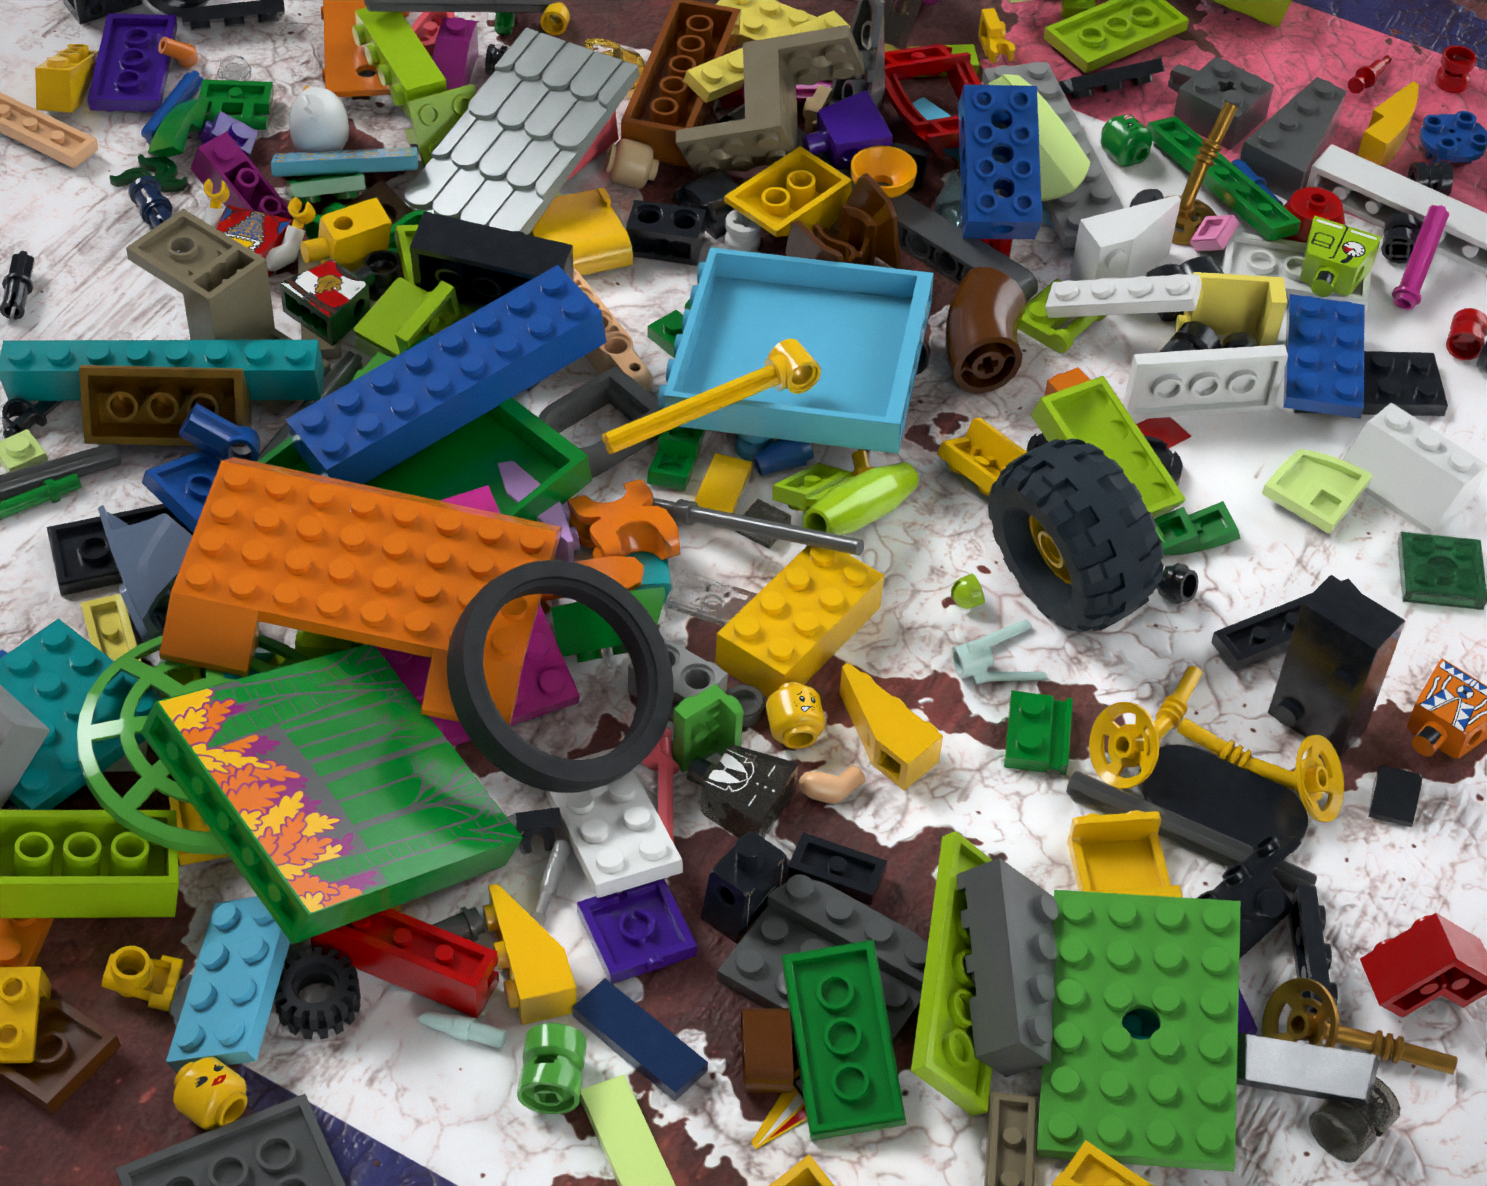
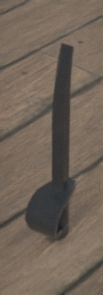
[2,398,63,439]

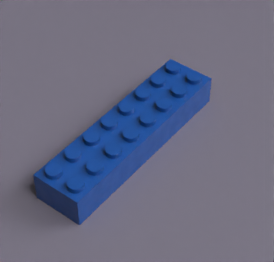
[285,265,607,484]

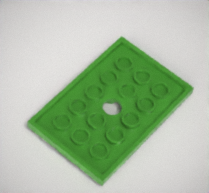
[1037,890,1241,1172]

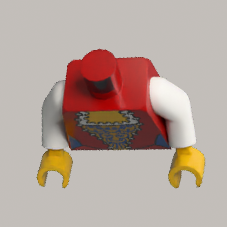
[203,179,316,277]

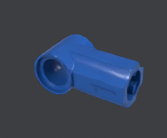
[178,403,260,462]

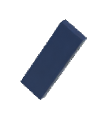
[572,978,708,1101]

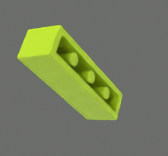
[352,7,447,118]

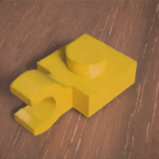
[978,8,1015,63]

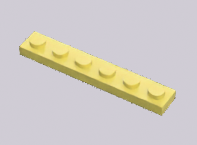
[683,10,850,103]

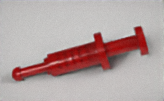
[1348,55,1392,94]

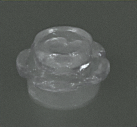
[217,55,252,81]

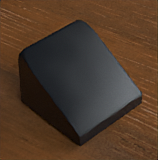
[1368,765,1423,827]

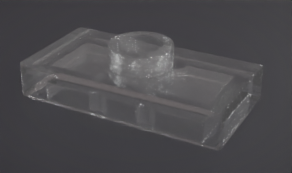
[666,570,757,626]

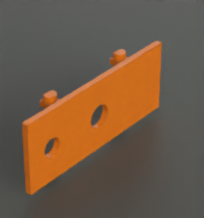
[321,0,409,97]

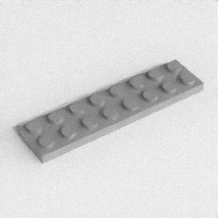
[982,62,1124,248]

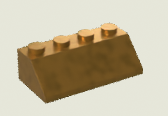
[79,365,252,447]

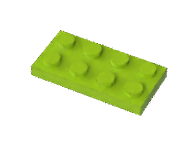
[1043,0,1189,73]

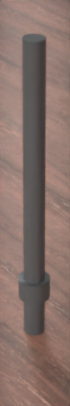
[652,498,864,556]

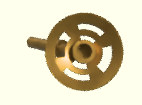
[1164,102,1238,246]
[1262,978,1458,1075]

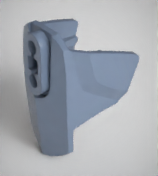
[98,505,192,642]

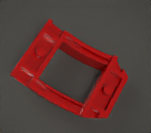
[885,44,982,160]

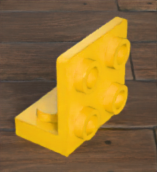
[0,967,52,1063]

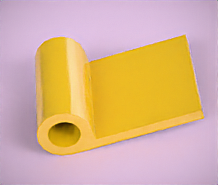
[530,187,633,276]

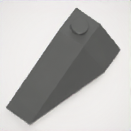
[831,0,885,111]

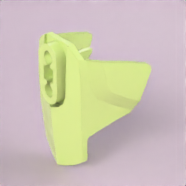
[958,74,1091,201]

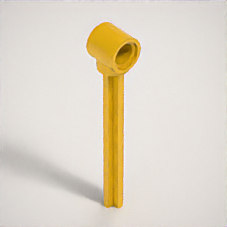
[601,338,821,454]

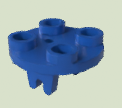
[1419,111,1487,166]

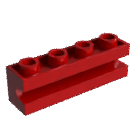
[310,908,499,1019]

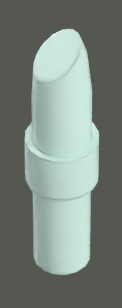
[417,1010,508,1049]

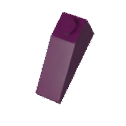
[432,17,479,90]

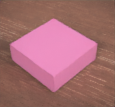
[1190,215,1240,251]

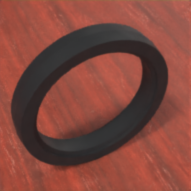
[447,560,673,793]

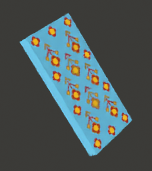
[271,147,418,177]

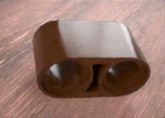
[741,1008,793,1093]

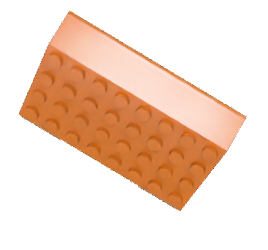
[159,457,562,726]

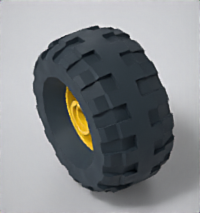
[988,439,1164,632]

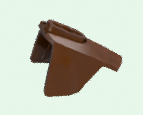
[785,173,907,270]

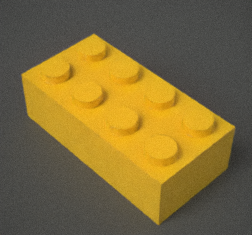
[715,545,884,698]

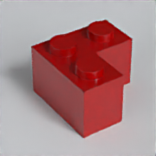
[1360,913,1487,1018]

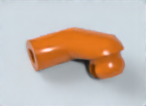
[158,37,198,68]

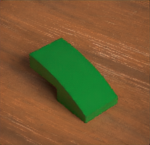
[148,97,209,158]
[647,426,706,491]
[1154,501,1241,555]

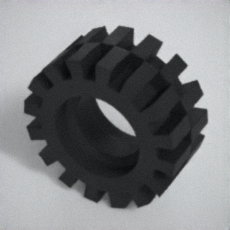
[274,947,361,1040]

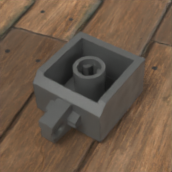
[1168,57,1274,150]

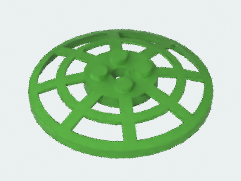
[77,634,310,855]

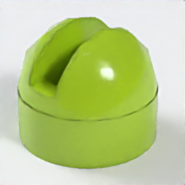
[951,573,985,609]

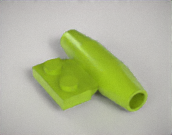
[772,462,919,535]

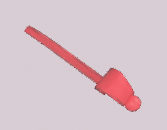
[642,727,679,843]

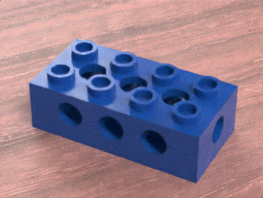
[958,84,1042,240]

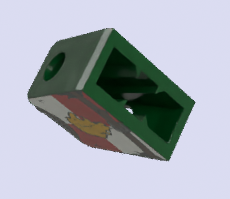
[280,260,376,346]

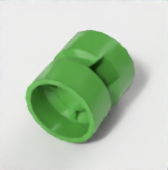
[517,1023,587,1114]

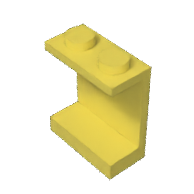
[1175,272,1287,346]

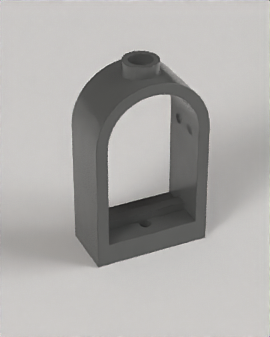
[538,365,664,478]

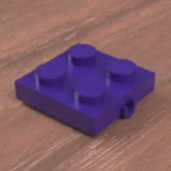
[577,878,697,984]

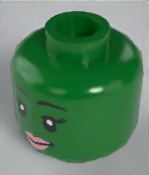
[1100,114,1153,167]

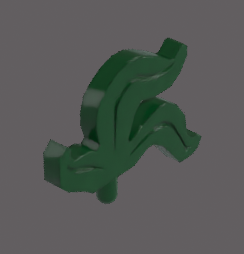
[109,154,188,192]

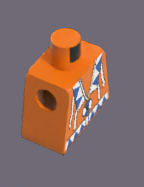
[1407,658,1487,759]

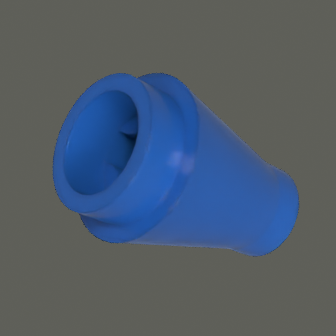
[752,439,814,477]

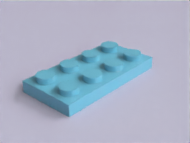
[166,896,290,1072]

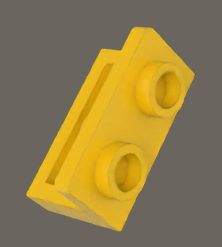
[936,417,1027,496]

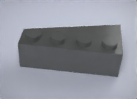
[1240,77,1347,201]
[957,858,1059,1077]

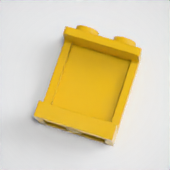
[1067,810,1183,898]

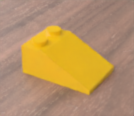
[724,146,852,237]

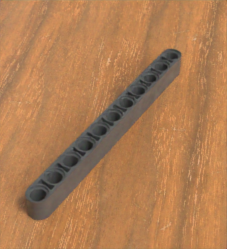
[720,102,1038,301]

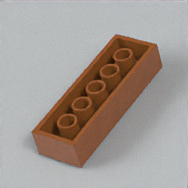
[621,0,741,167]

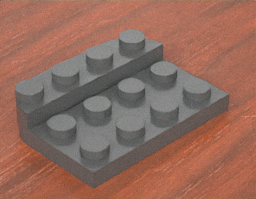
[717,875,928,1046]

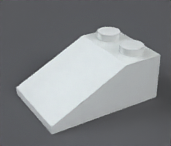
[1070,195,1181,281]

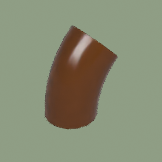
[945,266,1027,394]

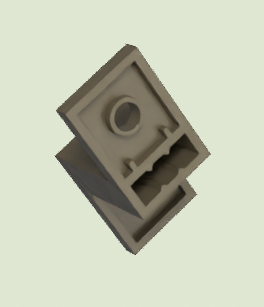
[676,25,865,176]
[126,209,331,416]

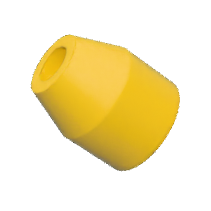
[540,2,570,36]

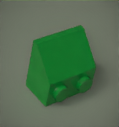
[550,587,666,663]

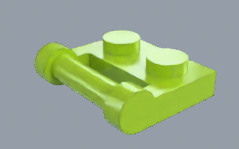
[1017,278,1107,353]

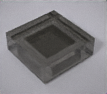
[735,499,791,549]

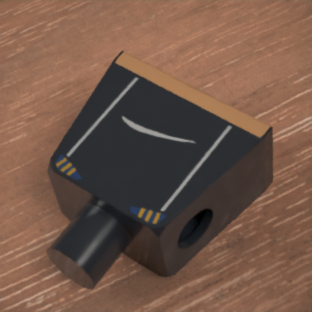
[701,832,789,944]

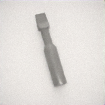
[530,840,572,927]

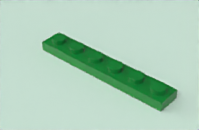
[1147,116,1301,241]

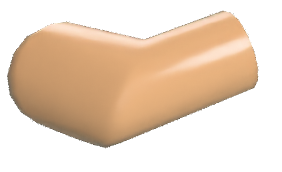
[799,765,866,804]

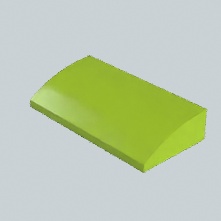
[1031,376,1186,519]

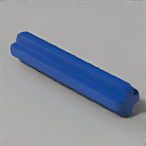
[141,70,203,144]

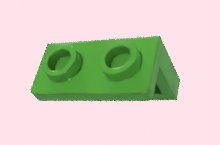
[672,684,744,773]

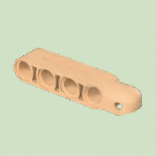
[574,268,653,393]

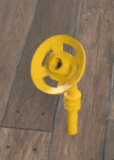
[1089,665,1202,789]
[1177,717,1344,822]

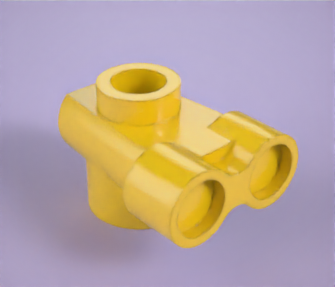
[102,946,184,1012]

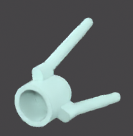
[952,619,1047,685]

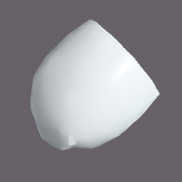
[289,86,349,152]

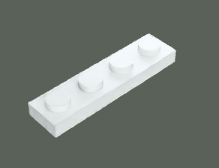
[1045,274,1202,318]

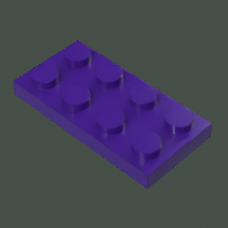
[88,13,178,113]

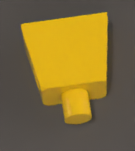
[300,198,392,272]

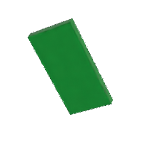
[781,940,907,1141]

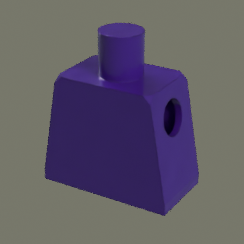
[802,90,893,169]

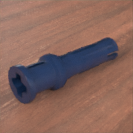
[128,176,185,253]

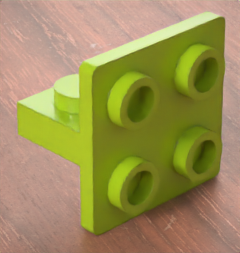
[404,84,476,168]

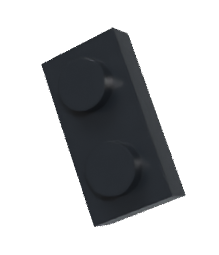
[788,832,887,905]

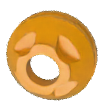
[851,145,917,198]

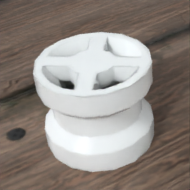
[725,210,761,252]

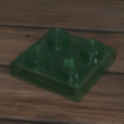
[1397,532,1487,610]

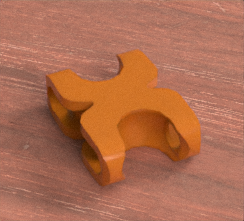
[567,479,681,560]

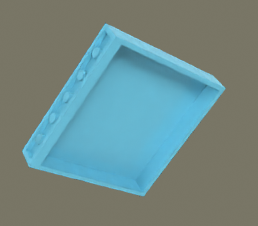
[658,247,933,454]

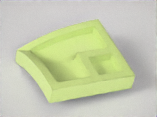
[1262,449,1373,534]

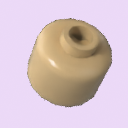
[604,138,659,190]

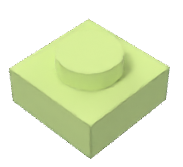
[0,429,48,473]

